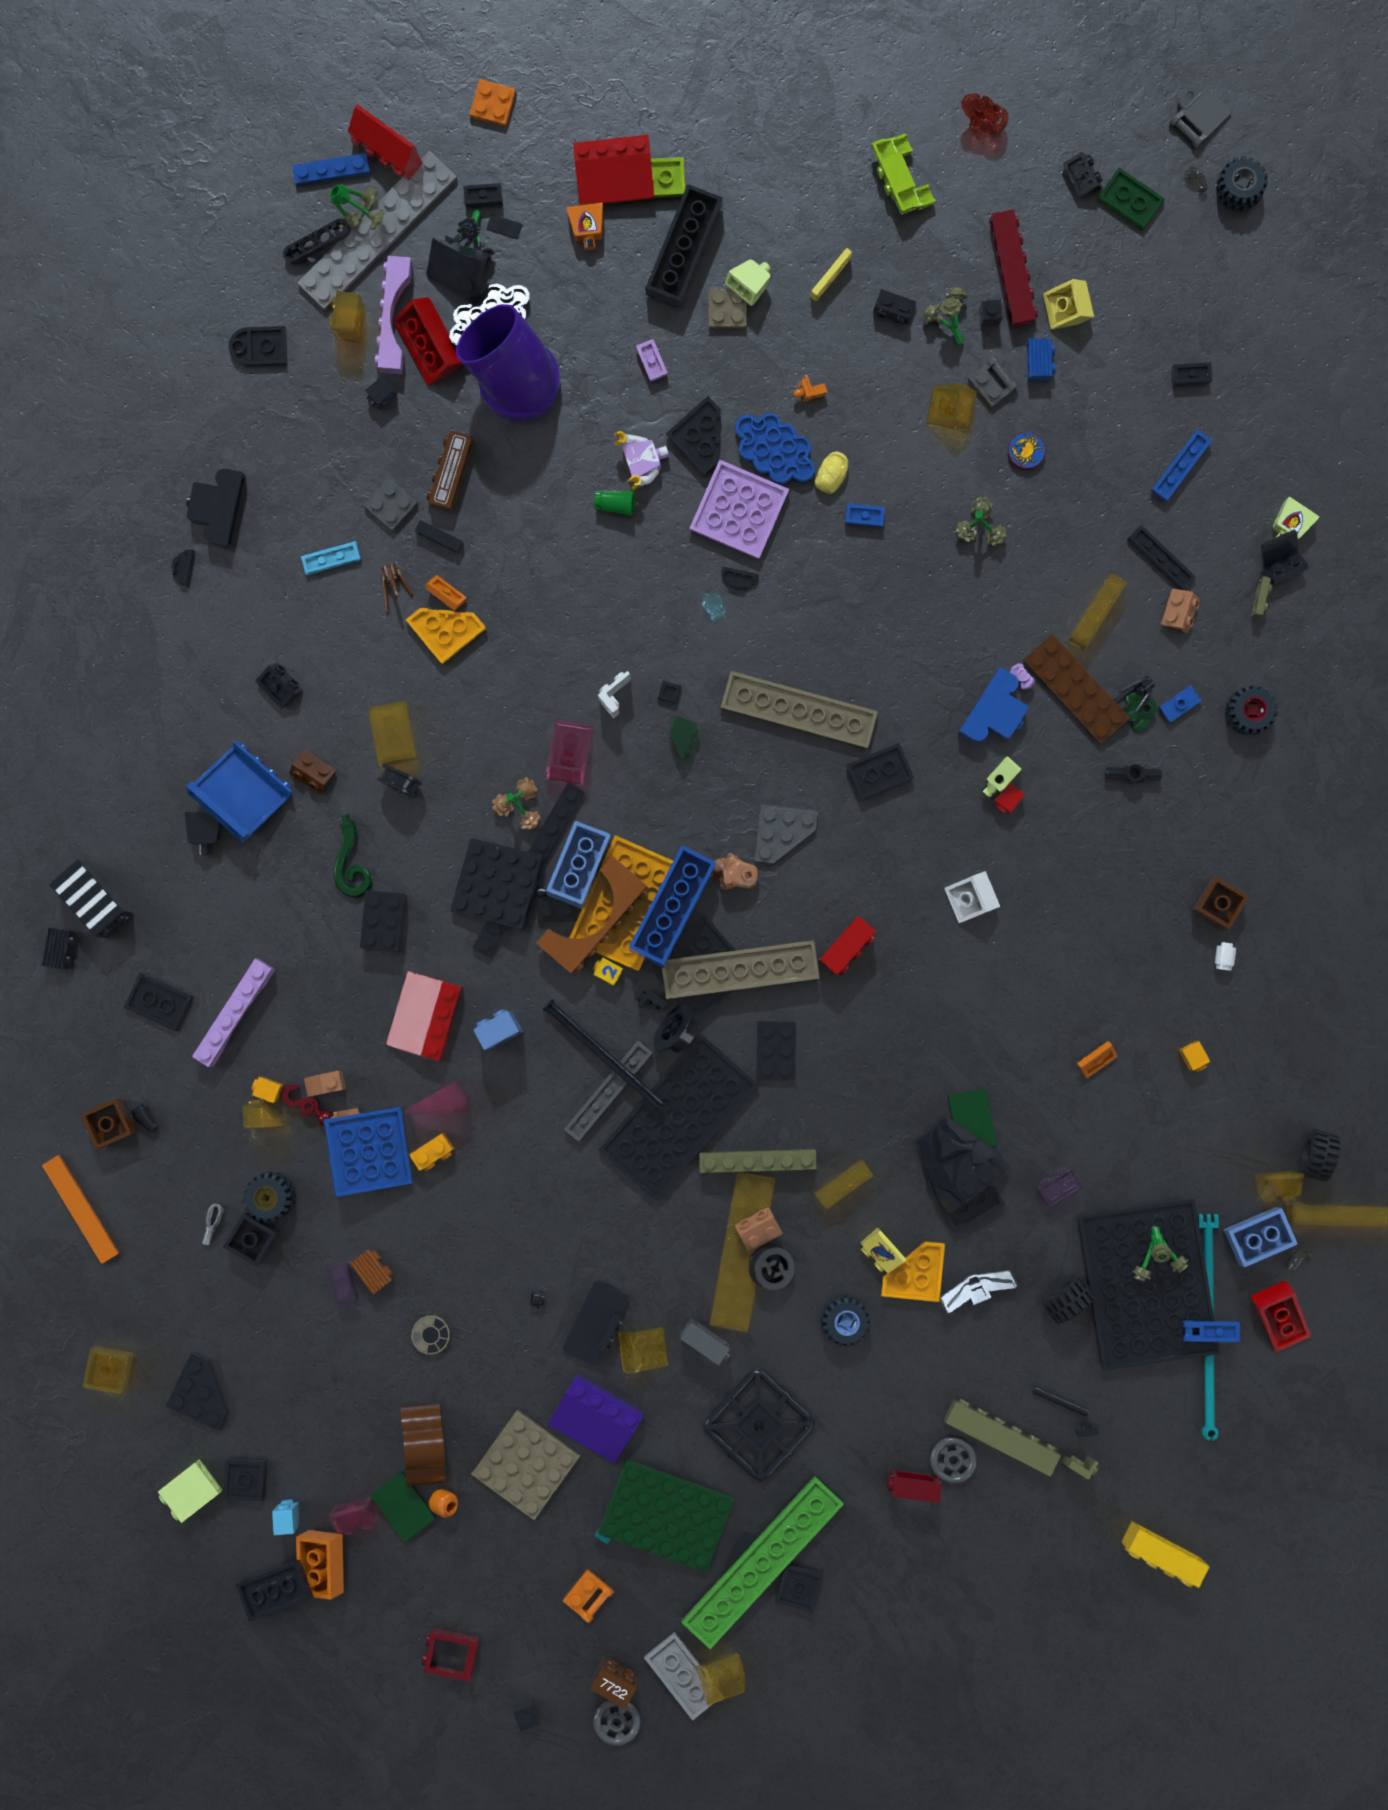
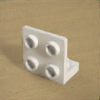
[598,671,631,719]

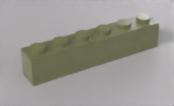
[699,1149,816,1173]
[944,1399,1061,1477]

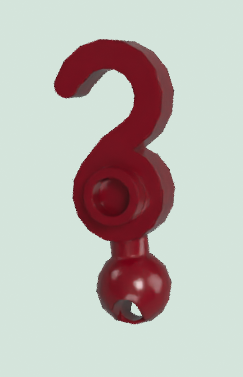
[282,1084,332,1126]

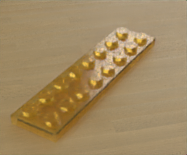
[710,1172,775,1331]

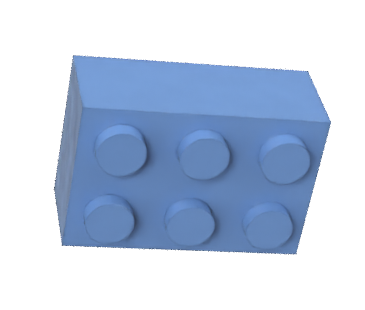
[473,1009,523,1050]
[1223,1207,1298,1267]

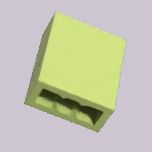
[158,1459,222,1523]

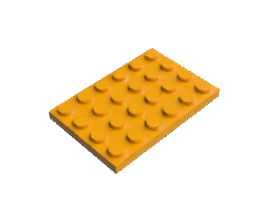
[570,835,673,971]

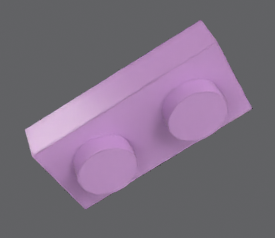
[636,339,668,382]

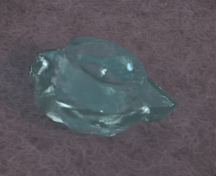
[701,592,727,620]

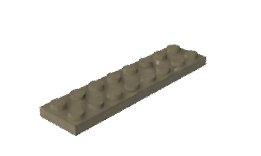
[721,671,878,749]
[662,940,819,999]

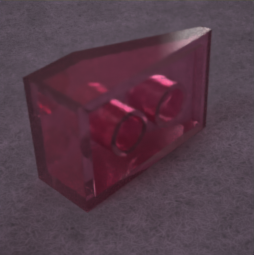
[545,719,593,785]
[404,1081,470,1114]

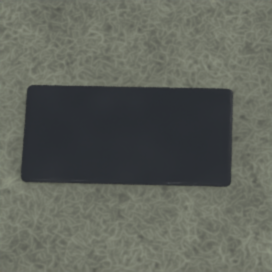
[487,214,522,239]

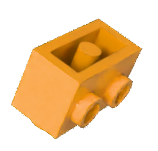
[409,1133,455,1171]

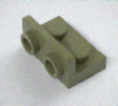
[1061,1455,1098,1480]

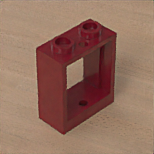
[886,1470,942,1503]
[422,1628,479,1681]

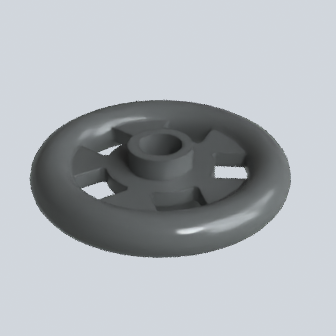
[930,1437,977,1484]
[594,1700,640,1746]

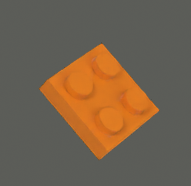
[469,79,516,127]

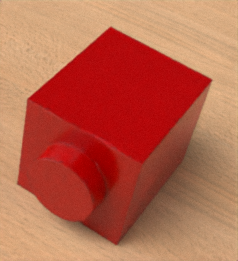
[993,783,1025,814]

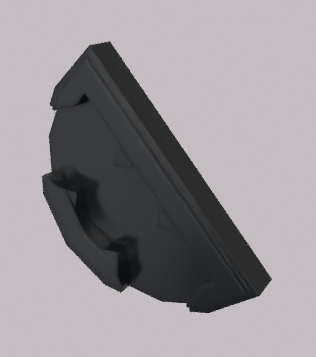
[171,549,195,587]
[721,566,759,590]

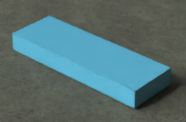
[301,541,362,576]

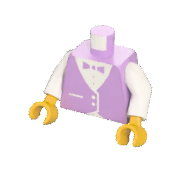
[613,431,669,490]

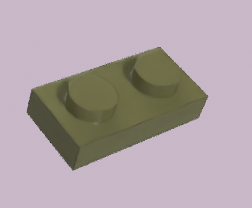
[1251,576,1272,618]

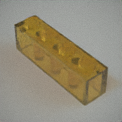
[1067,573,1127,650]

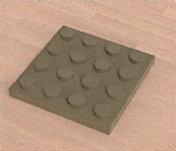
[471,1409,580,1520]

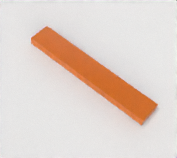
[42,1155,119,1264]

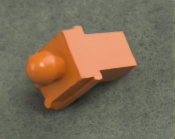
[793,375,827,402]

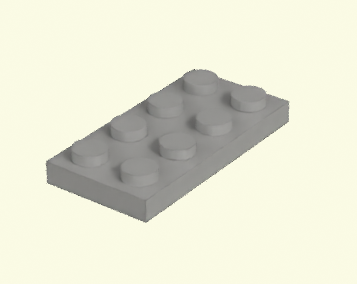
[644,1632,723,1720]

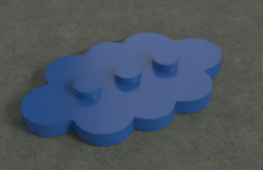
[735,413,815,484]

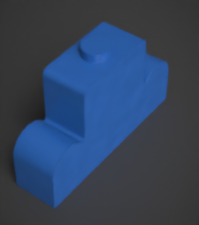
[958,667,1028,743]

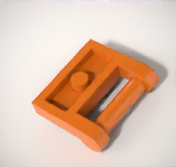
[563,1568,614,1623]

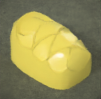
[815,451,849,494]

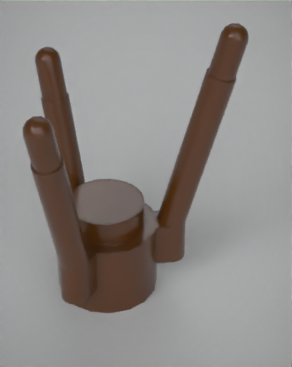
[380,564,413,613]

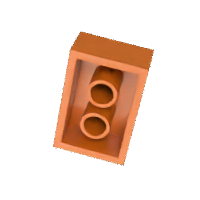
[296,1530,344,1600]

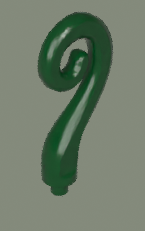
[333,814,372,898]

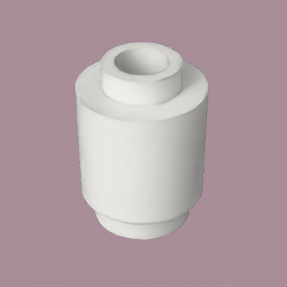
[1215,942,1236,970]

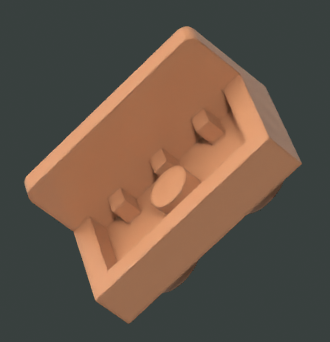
[1161,588,1199,633]
[735,1207,783,1252]

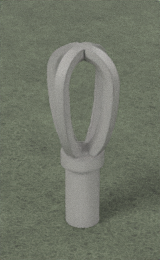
[202,1204,224,1245]

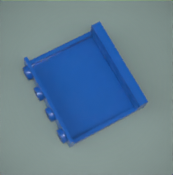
[186,740,292,843]

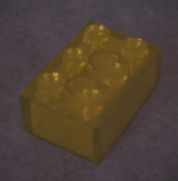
[368,701,419,767]

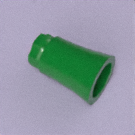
[594,490,635,517]

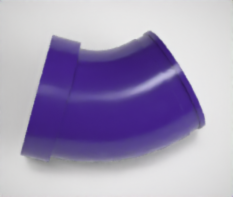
[456,304,560,422]

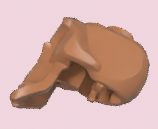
[711,853,758,890]

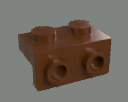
[289,749,336,794]

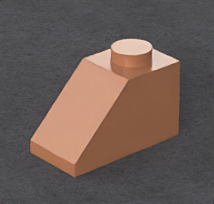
[304,1070,346,1097]

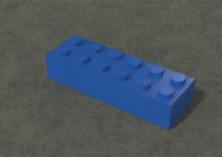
[629,845,716,968]

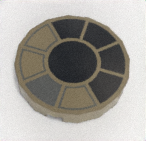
[411,1315,450,1354]

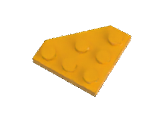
[406,608,486,665]
[881,1241,945,1302]

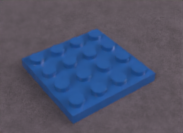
[323,1107,412,1197]

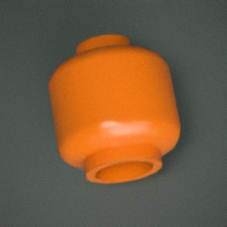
[429,1489,458,1518]

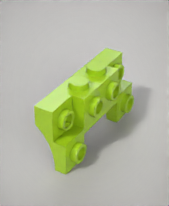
[871,133,936,215]

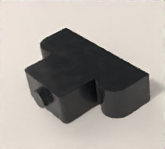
[186,469,246,550]

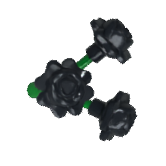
[445,210,494,262]

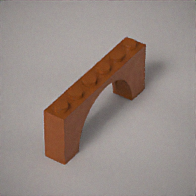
[536,856,647,974]

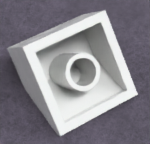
[944,871,1000,923]

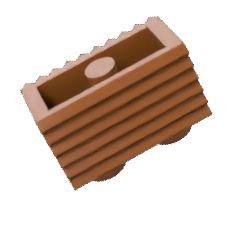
[350,1248,393,1295]

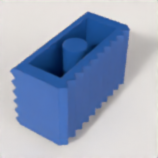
[1026,338,1056,381]

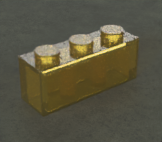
[814,1159,874,1209]

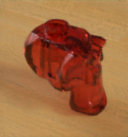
[961,93,1009,134]

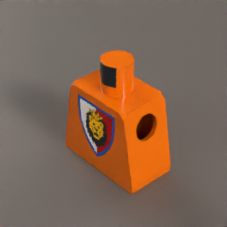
[567,203,603,251]

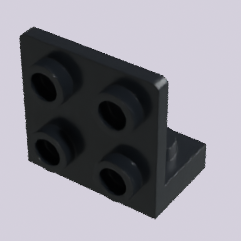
[1261,529,1308,585]

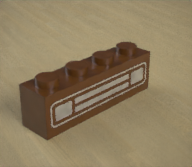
[427,430,474,513]

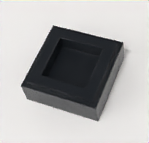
[658,681,681,705]

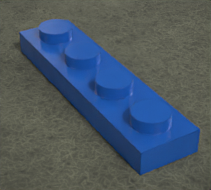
[292,153,370,186]
[1151,429,1212,502]

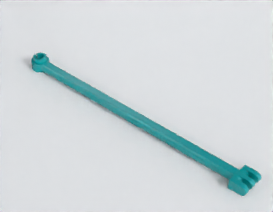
[1198,1214,1219,1441]

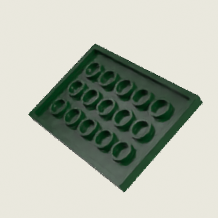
[597,1459,734,1572]

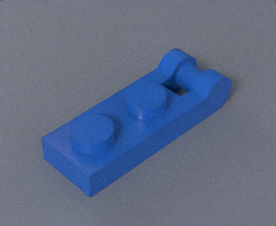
[1183,1320,1240,1342]

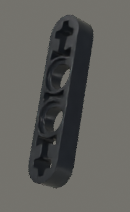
[283,218,351,264]

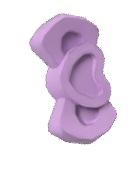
[1010,664,1035,690]

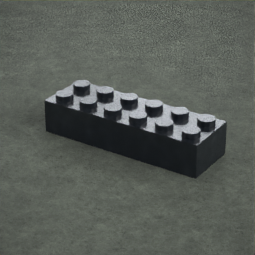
[645,184,723,309]

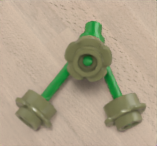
[1132,1227,1188,1282]

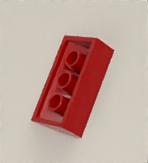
[348,104,423,181]
[393,297,463,385]

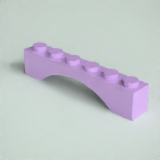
[375,256,413,374]
[192,959,276,1067]

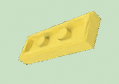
[810,248,852,301]

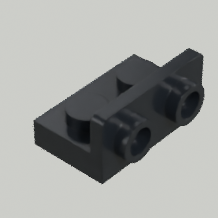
[1063,152,1103,198]
[873,289,916,325]
[255,663,302,709]

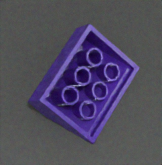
[548,1373,644,1464]

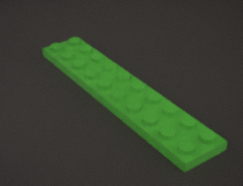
[681,1476,844,1649]

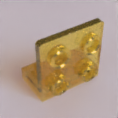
[618,1327,668,1373]

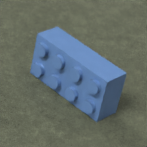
[546,821,611,909]

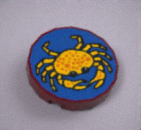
[1007,432,1046,470]

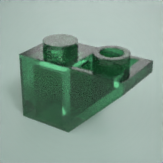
[669,716,700,761]

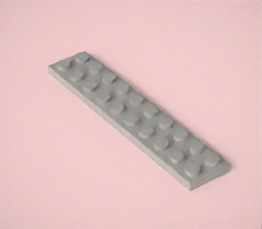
[297,151,457,311]

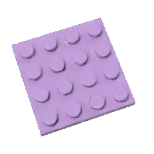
[689,460,789,560]

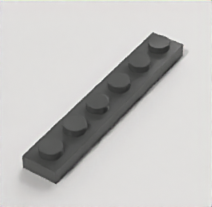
[564,1041,653,1142]

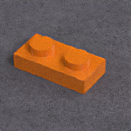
[425,575,467,611]
[1077,1041,1118,1078]

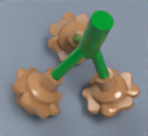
[492,777,541,830]

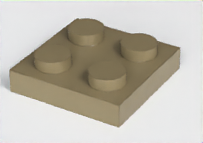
[709,289,747,329]

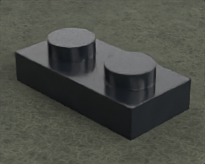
[463,183,503,207]
[1172,362,1213,385]

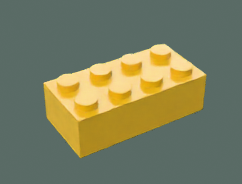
[1121,1521,1209,1588]

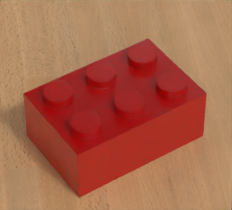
[818,916,876,976]

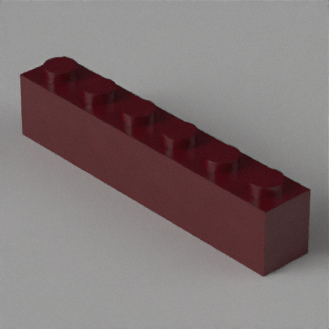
[989,209,1038,329]

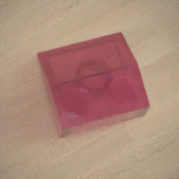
[329,1497,378,1535]

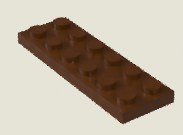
[1024,634,1129,744]

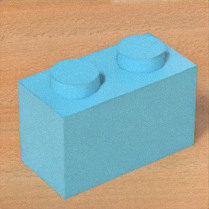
[272,1499,300,1535]

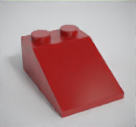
[1251,1280,1311,1352]

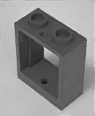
[680,1318,731,1365]

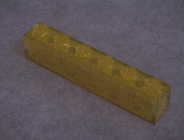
[1287,1203,1388,1227]

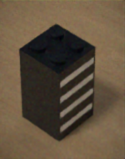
[49,859,133,938]

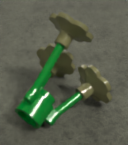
[330,184,385,230]

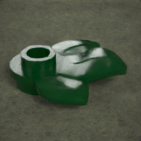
[1122,693,1157,732]

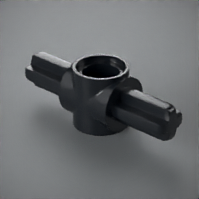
[1105,764,1162,784]

